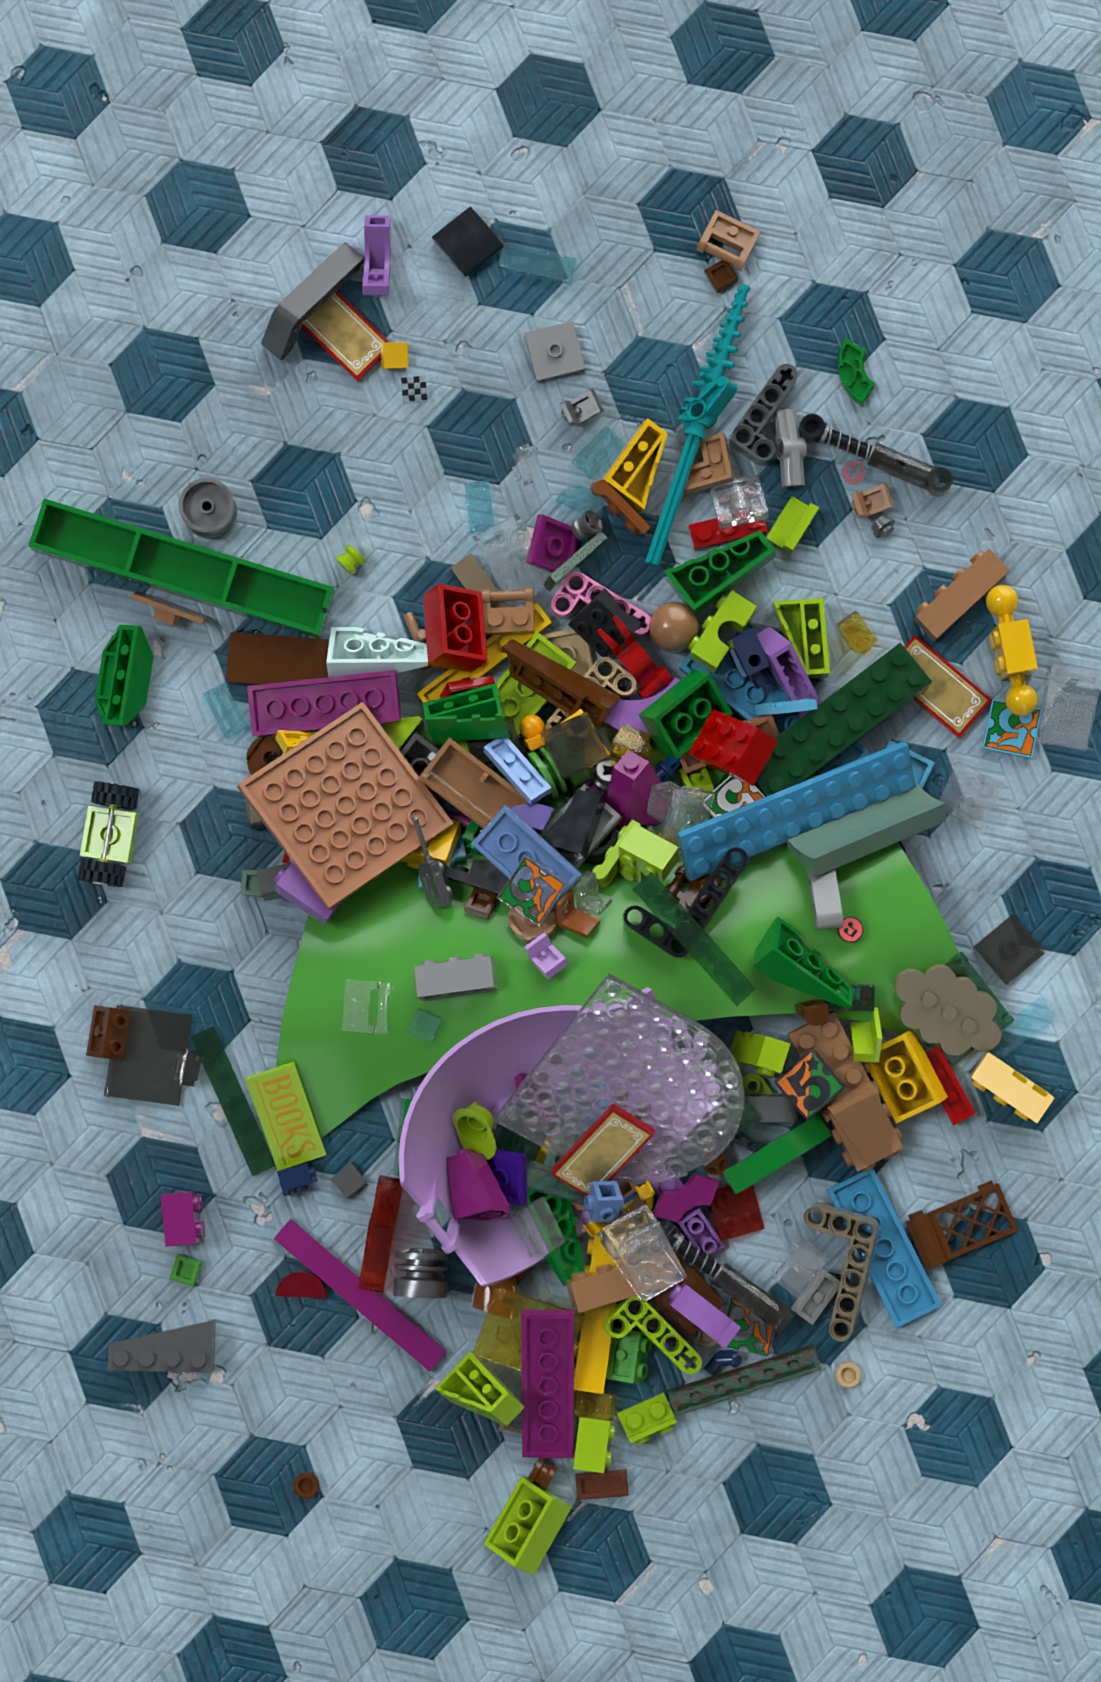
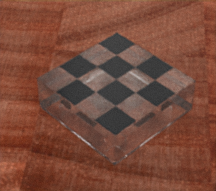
[401,376,428,404]

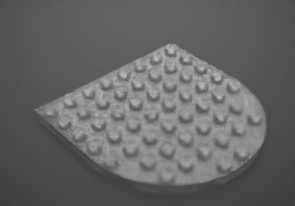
[495,973,744,1184]

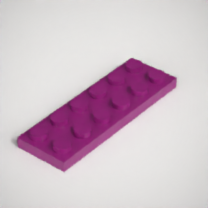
[247,670,402,736]
[521,1309,574,1458]

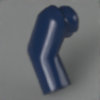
[703,1350,742,1376]

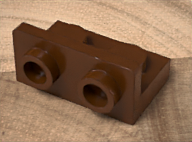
[86,1005,131,1061]

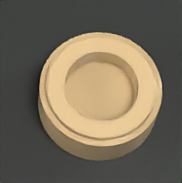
[835,1362,861,1388]

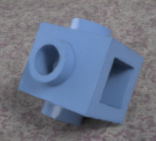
[584,1181,624,1222]

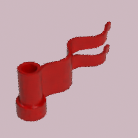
[597,615,674,699]

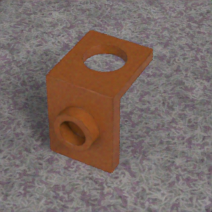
[557,889,600,938]

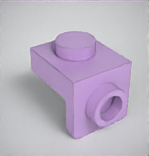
[525,933,569,980]

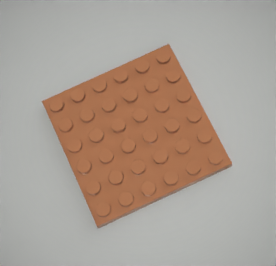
[237,702,453,910]

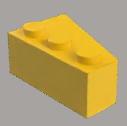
[602,418,668,512]

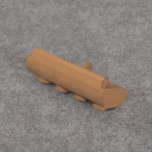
[418,737,528,829]

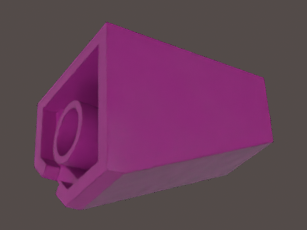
[606,750,673,830]
[447,1149,510,1221]

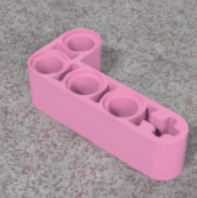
[551,572,651,638]

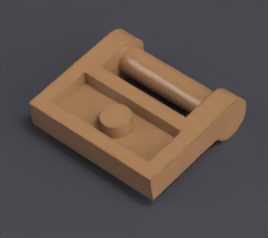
[696,210,761,271]
[482,587,535,635]

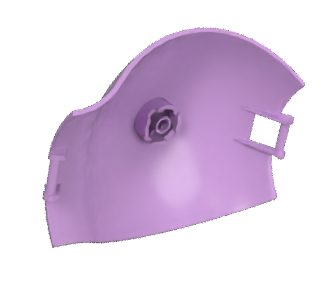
[399,987,729,1287]

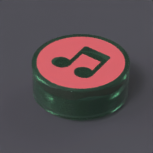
[837,917,864,943]

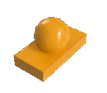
[519,714,554,751]

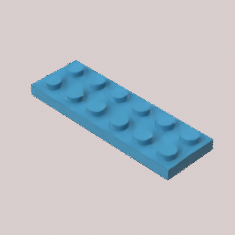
[826,1168,942,1328]

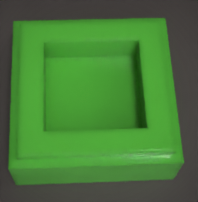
[169,1254,202,1286]

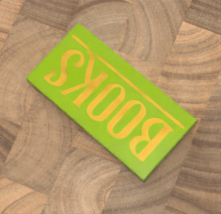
[245,1061,326,1171]

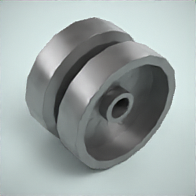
[179,478,237,539]

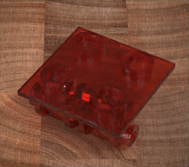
[711,1185,765,1242]

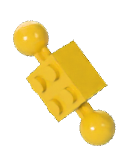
[986,585,1038,716]

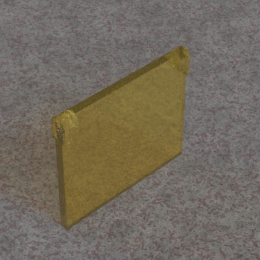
[472,1286,585,1371]

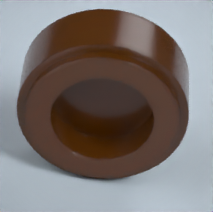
[293,1472,320,1499]

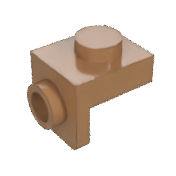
[851,483,894,518]

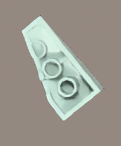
[326,627,428,677]

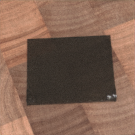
[104,1004,193,1106]

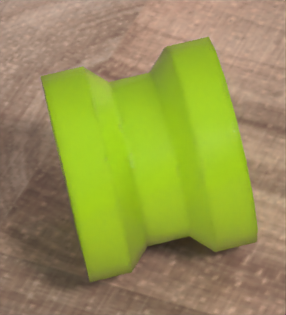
[335,544,367,576]

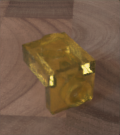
[835,611,878,654]
[574,1391,616,1421]

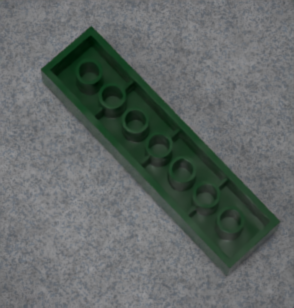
[754,643,932,797]

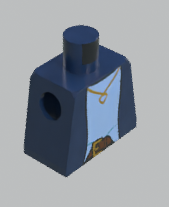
[724,628,770,690]

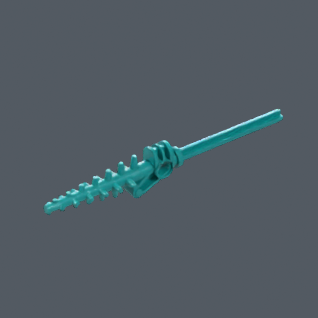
[645,284,750,567]

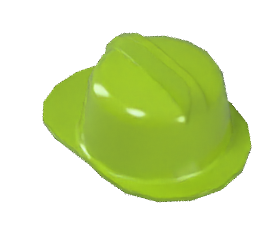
[452,1101,496,1160]

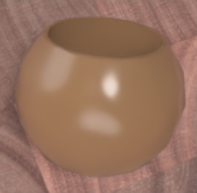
[649,602,699,651]

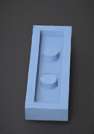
[484,738,551,805]

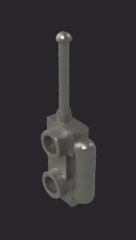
[412,816,452,907]

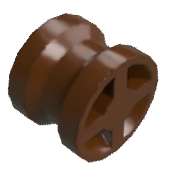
[701,1150,727,1175]
[527,1457,557,1490]

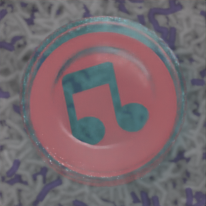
[841,459,867,485]

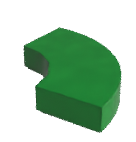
[837,338,875,407]

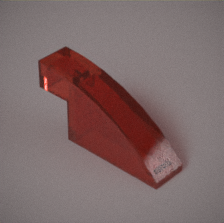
[358,1175,403,1293]

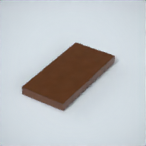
[226,632,329,685]

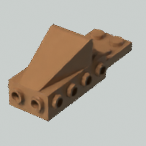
[787,1010,903,1171]

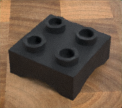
[568,588,641,658]

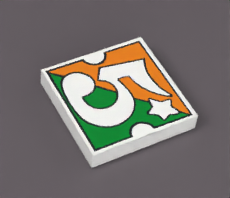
[700,776,765,818]

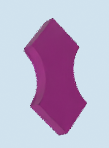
[653,1173,719,1223]

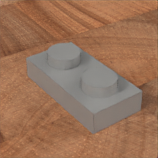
[791,1267,840,1325]

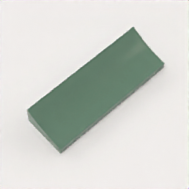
[787,785,946,877]

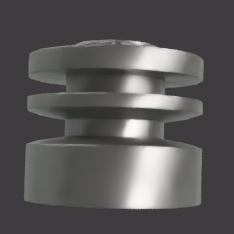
[393,1248,448,1298]

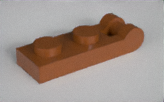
[590,479,650,536]

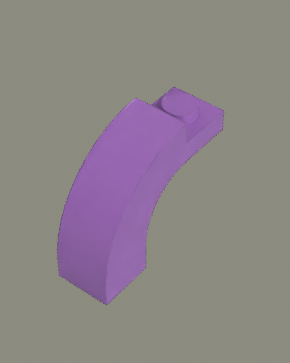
[362,215,391,297]

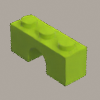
[688,590,757,674]

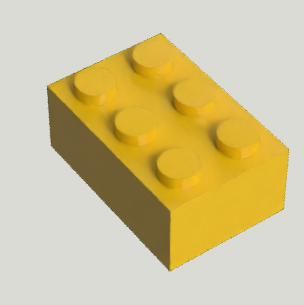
[866,1029,948,1124]

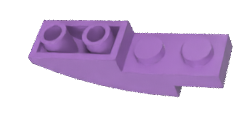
[647,1163,725,1257]

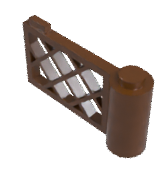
[905,1180,1018,1270]

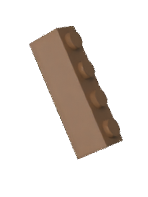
[913,548,1010,642]
[565,1249,676,1313]

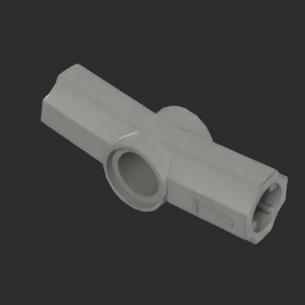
[774,409,807,488]

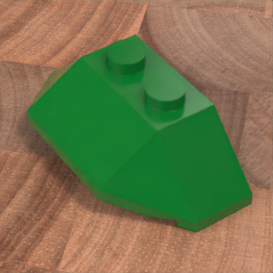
[95,625,154,726]

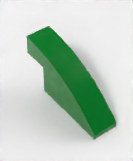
[723,1113,833,1194]

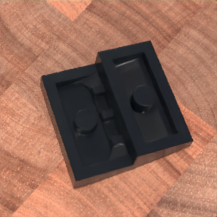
[432,206,504,277]

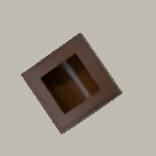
[795,999,829,1026]

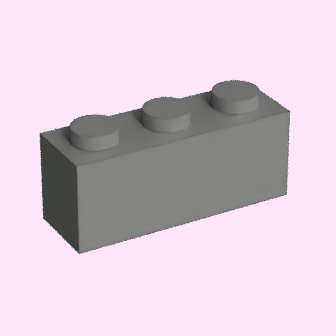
[414,953,498,1001]

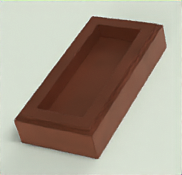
[575,1469,629,1500]

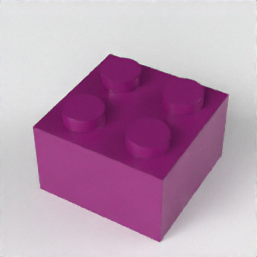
[161,1191,205,1247]

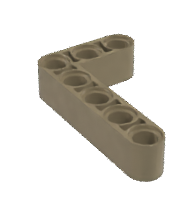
[803,1202,880,1342]

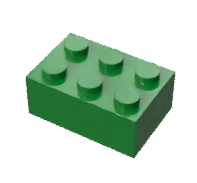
[638,669,733,759]

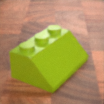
[484,1476,572,1575]

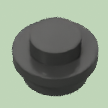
[871,515,895,538]

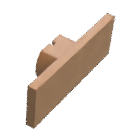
[131,591,209,626]

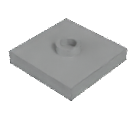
[525,321,585,382]

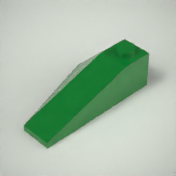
[753,917,854,1009]
[512,1173,585,1286]

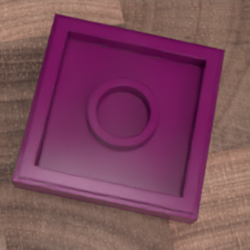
[526,514,578,578]

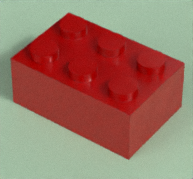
[423,583,488,673]
[688,709,778,786]

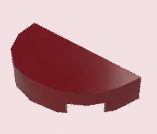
[275,1271,327,1298]

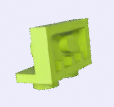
[617,1392,677,1445]

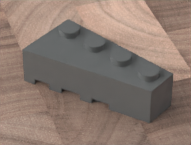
[108,1319,216,1373]

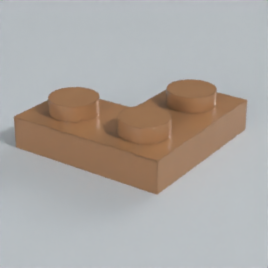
[684,433,734,495]

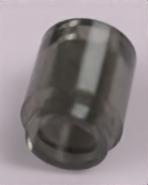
[173,1048,202,1087]

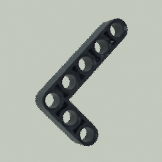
[622,847,748,957]

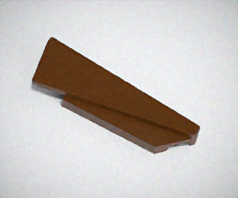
[501,639,620,728]

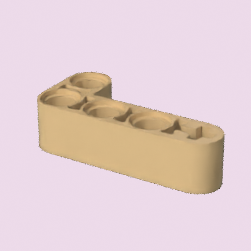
[546,657,636,739]

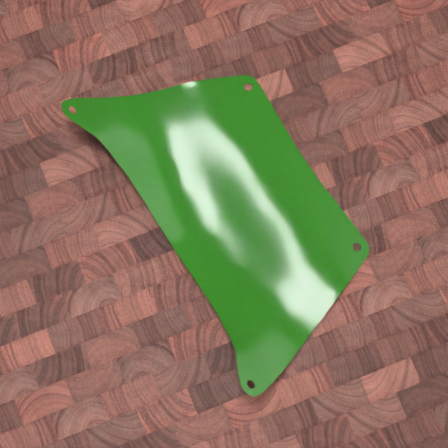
[276,710,973,1138]

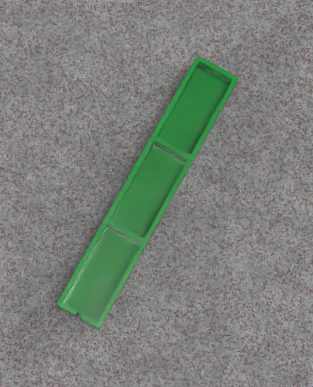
[28,498,335,639]

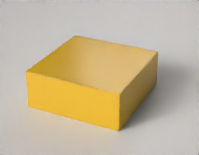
[381,342,408,369]

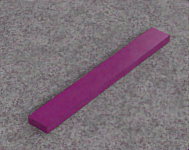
[274,1219,447,1372]

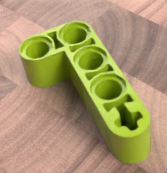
[603,1295,702,1374]

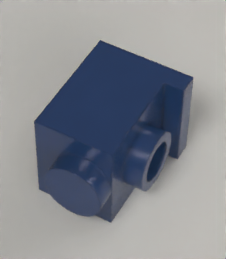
[277,1163,318,1196]

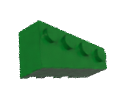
[663,531,775,616]

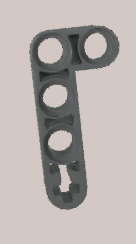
[731,364,798,466]
[701,1093,804,1122]

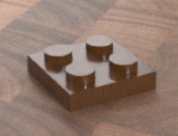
[652,1266,725,1339]

